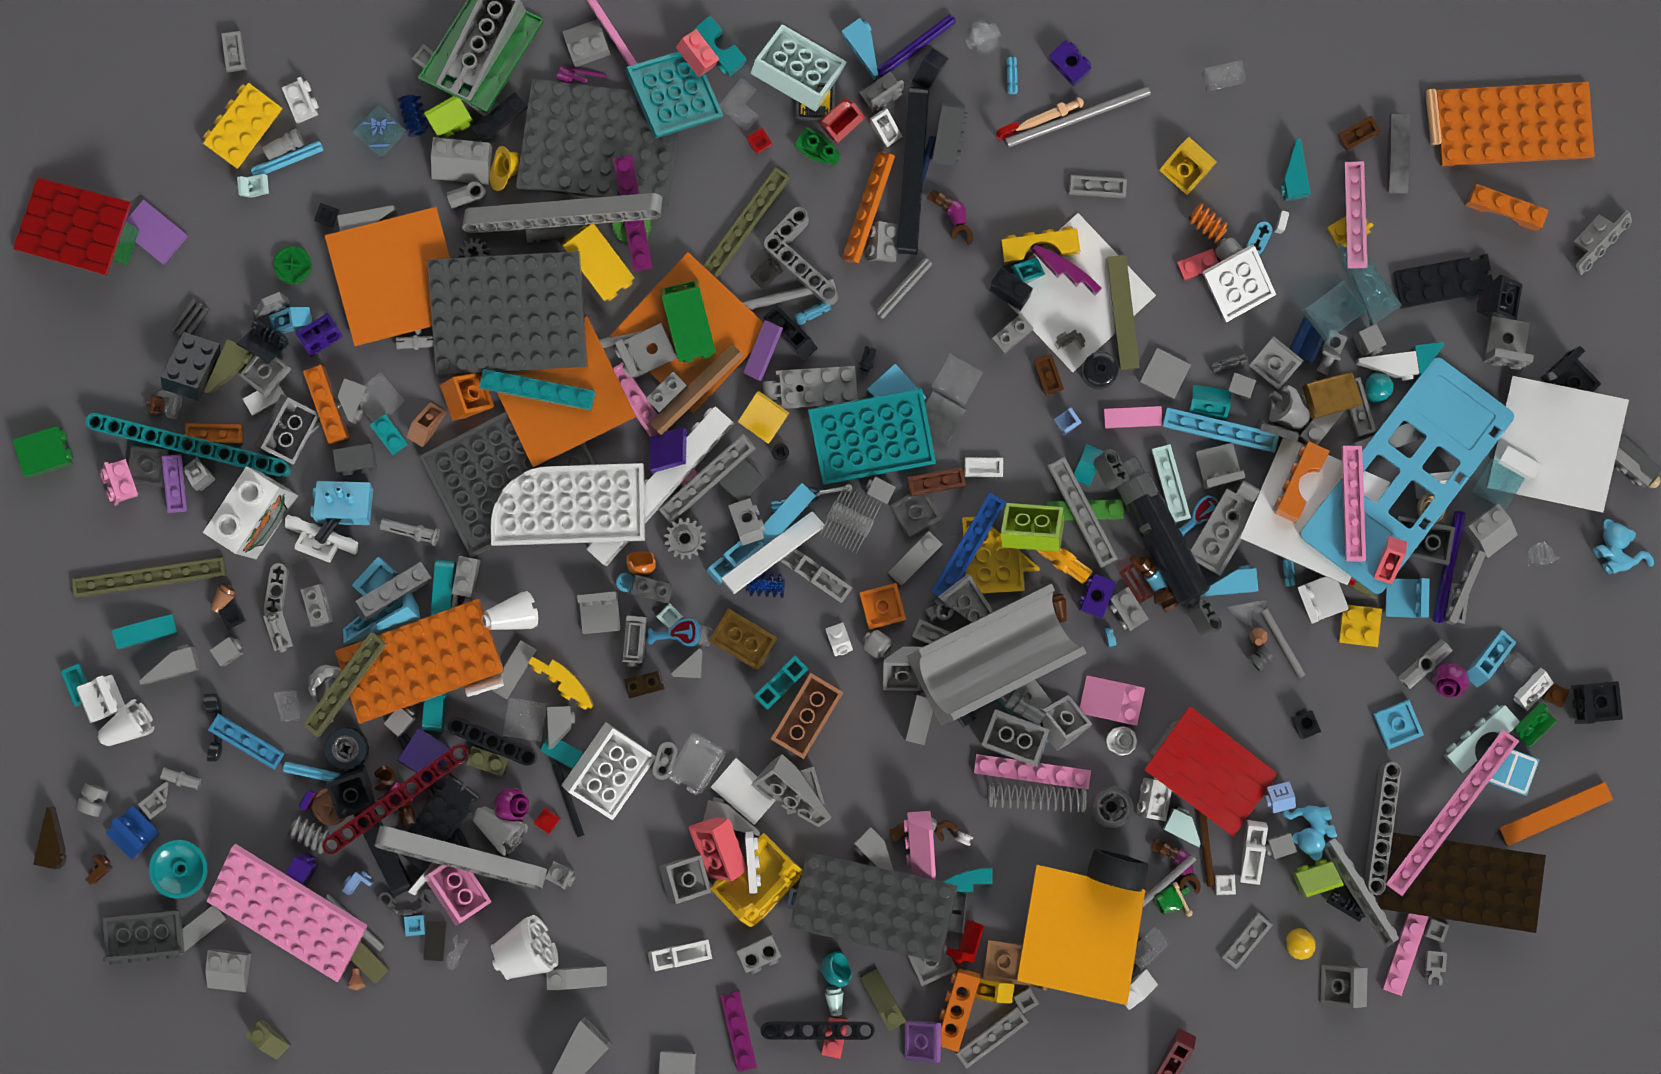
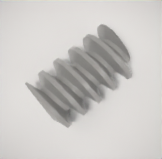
[287,815,330,854]

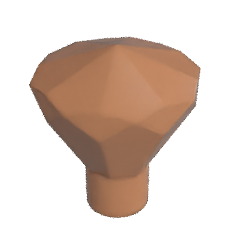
[1249,628,1268,646]
[347,969,366,990]

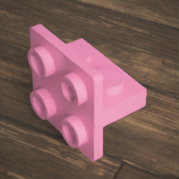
[100,459,138,506]

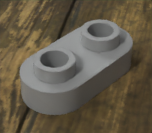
[652,742,678,780]

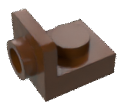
[85,854,112,885]

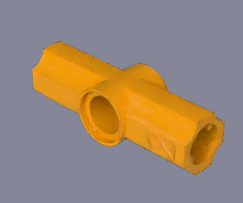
[1036,548,1092,585]

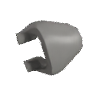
[1268,385,1311,430]

